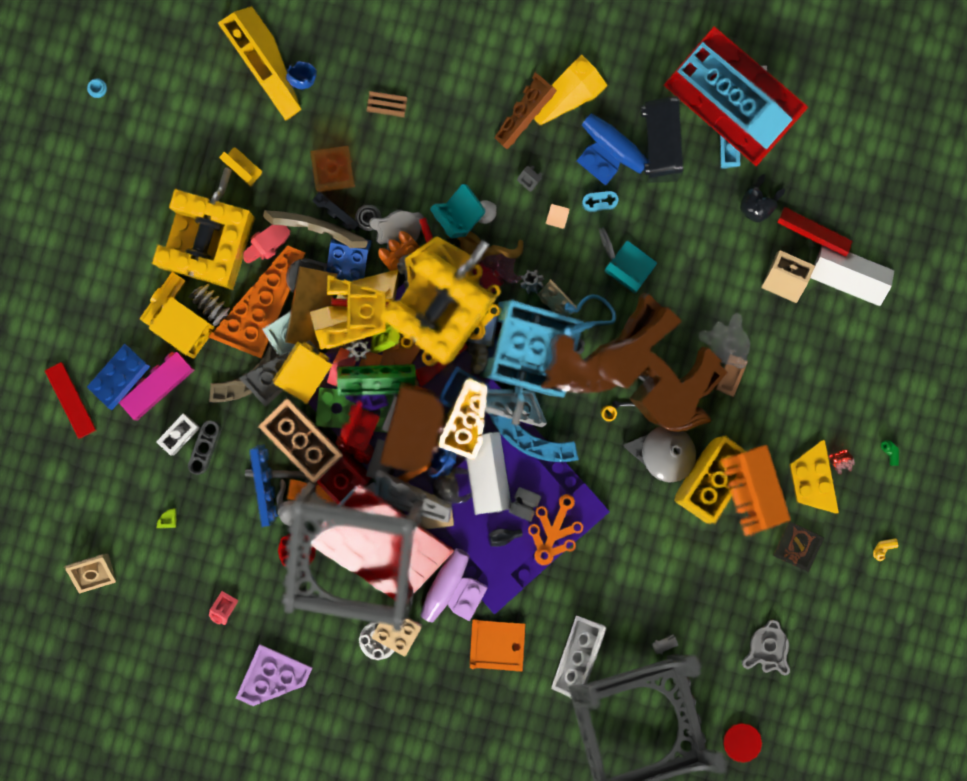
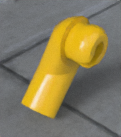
[873,539,898,561]

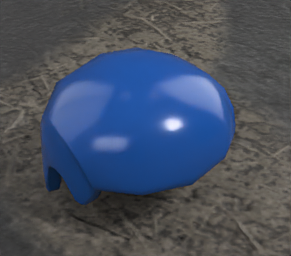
[286,61,317,90]

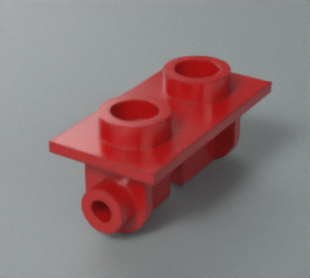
[335,433,374,465]

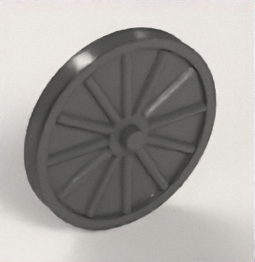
[599,227,615,260]

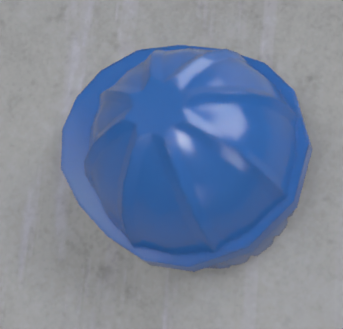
[427,446,457,477]

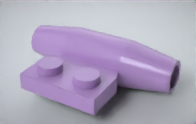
[420,548,488,622]

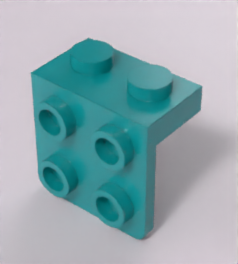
[430,184,485,238]

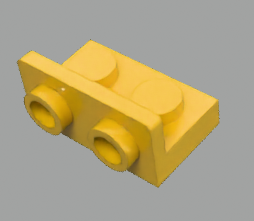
[219,147,263,186]

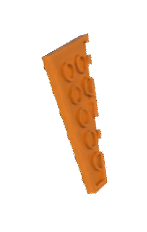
[208,245,306,359]

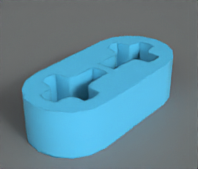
[582,191,619,212]

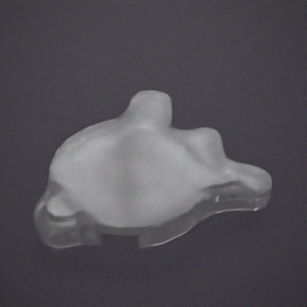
[699,313,750,369]

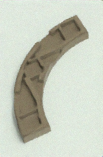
[263,210,368,248]
[209,343,278,402]

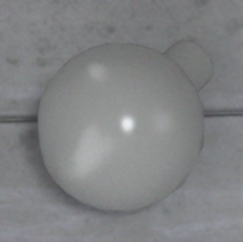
[478,200,496,224]

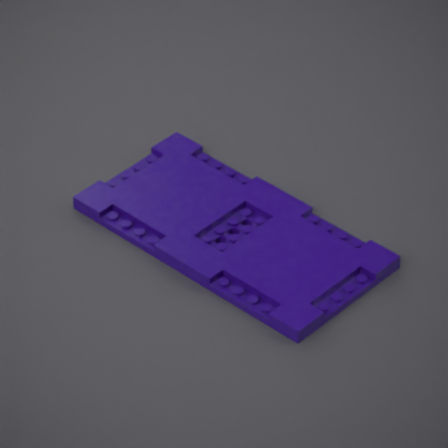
[308,283,610,615]

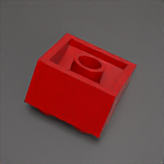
[316,452,371,504]

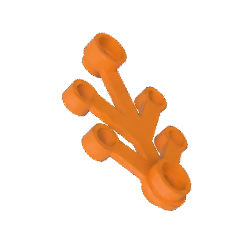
[528,494,583,565]

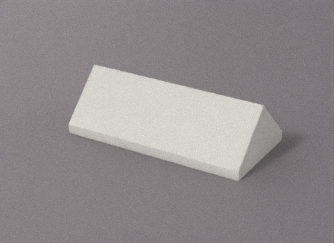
[810,245,894,306]
[466,432,511,515]
[551,616,606,697]

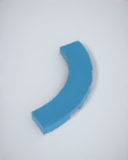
[489,413,579,462]

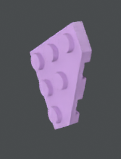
[236,644,313,706]

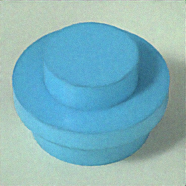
[87,79,107,98]

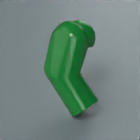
[880,440,899,466]

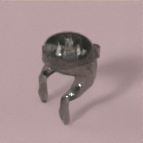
[432,467,472,504]

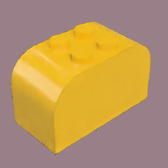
[674,436,747,523]

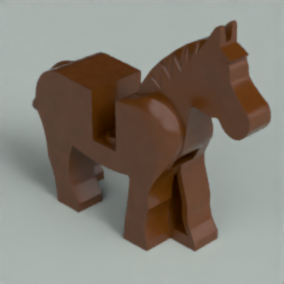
[541,293,728,432]

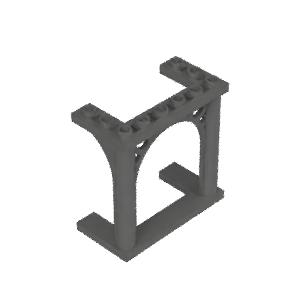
[282,482,424,632]
[568,654,727,781]

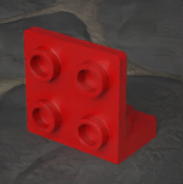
[341,401,380,453]

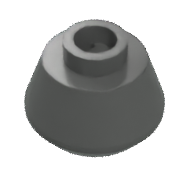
[355,205,382,231]

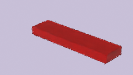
[777,207,853,257]
[45,362,97,439]

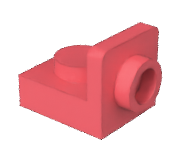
[209,591,238,625]

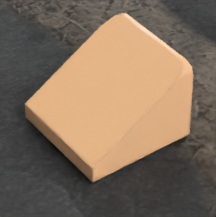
[546,204,570,229]

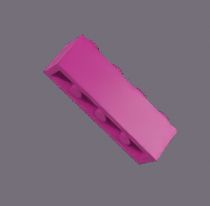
[119,352,195,421]

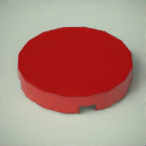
[723,723,762,763]

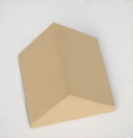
[65,554,116,593]

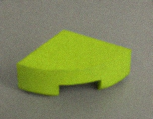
[157,508,177,528]

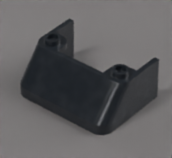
[641,96,683,183]

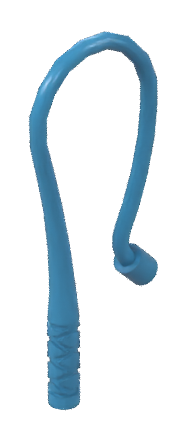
[564,294,616,336]

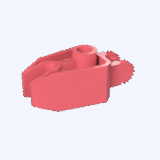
[243,225,290,263]

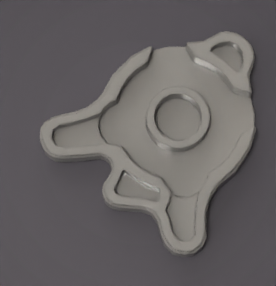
[369,210,424,251]
[742,619,790,675]

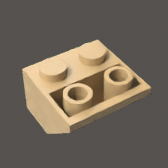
[761,250,815,303]

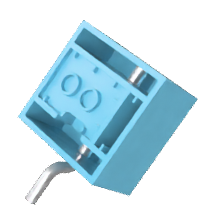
[479,301,584,426]

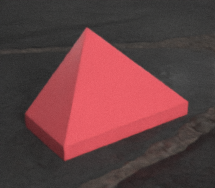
[327,347,356,387]

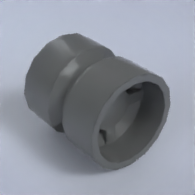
[508,487,542,521]

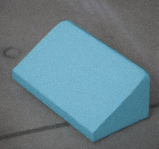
[720,135,740,168]

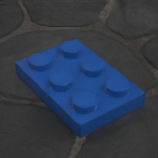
[87,344,150,410]

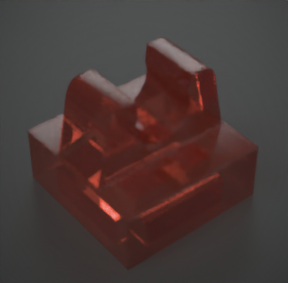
[829,449,855,475]

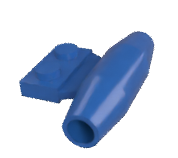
[577,113,648,185]

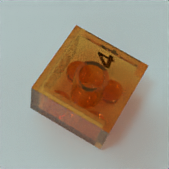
[310,146,355,192]

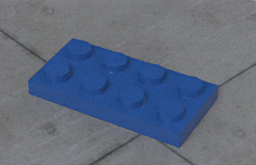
[250,444,278,527]

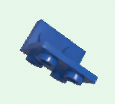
[326,238,372,281]

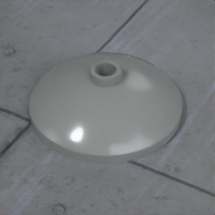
[642,426,696,482]

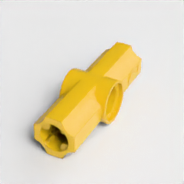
[140,272,186,326]

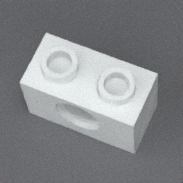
[157,414,201,455]

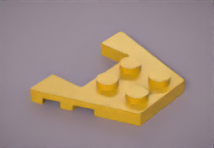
[326,275,386,348]

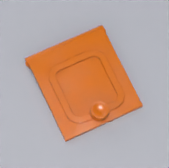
[470,619,526,671]

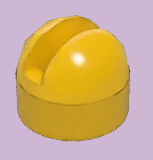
[601,405,617,421]

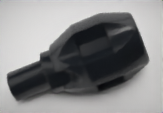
[487,529,523,547]

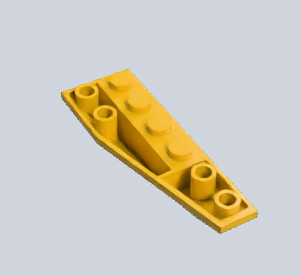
[218,6,301,120]

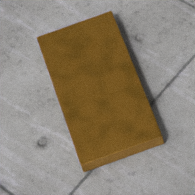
[285,267,337,349]

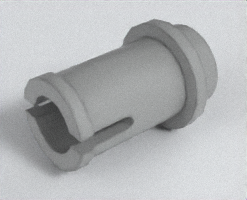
[652,635,678,655]

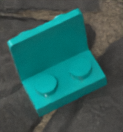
[604,241,657,294]

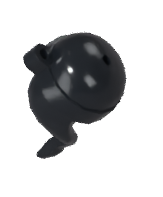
[740,174,785,223]

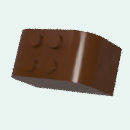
[380,382,445,471]

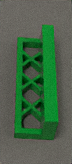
[337,364,416,396]

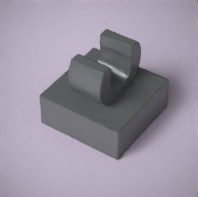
[517,166,542,192]

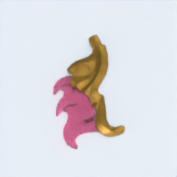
[447,231,523,283]

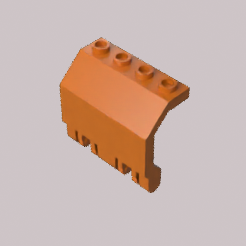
[721,445,791,536]

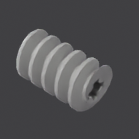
[188,284,230,326]

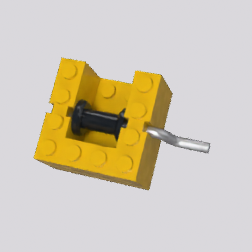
[152,168,255,290]
[380,241,497,364]

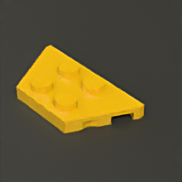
[405,236,471,286]
[789,440,839,513]

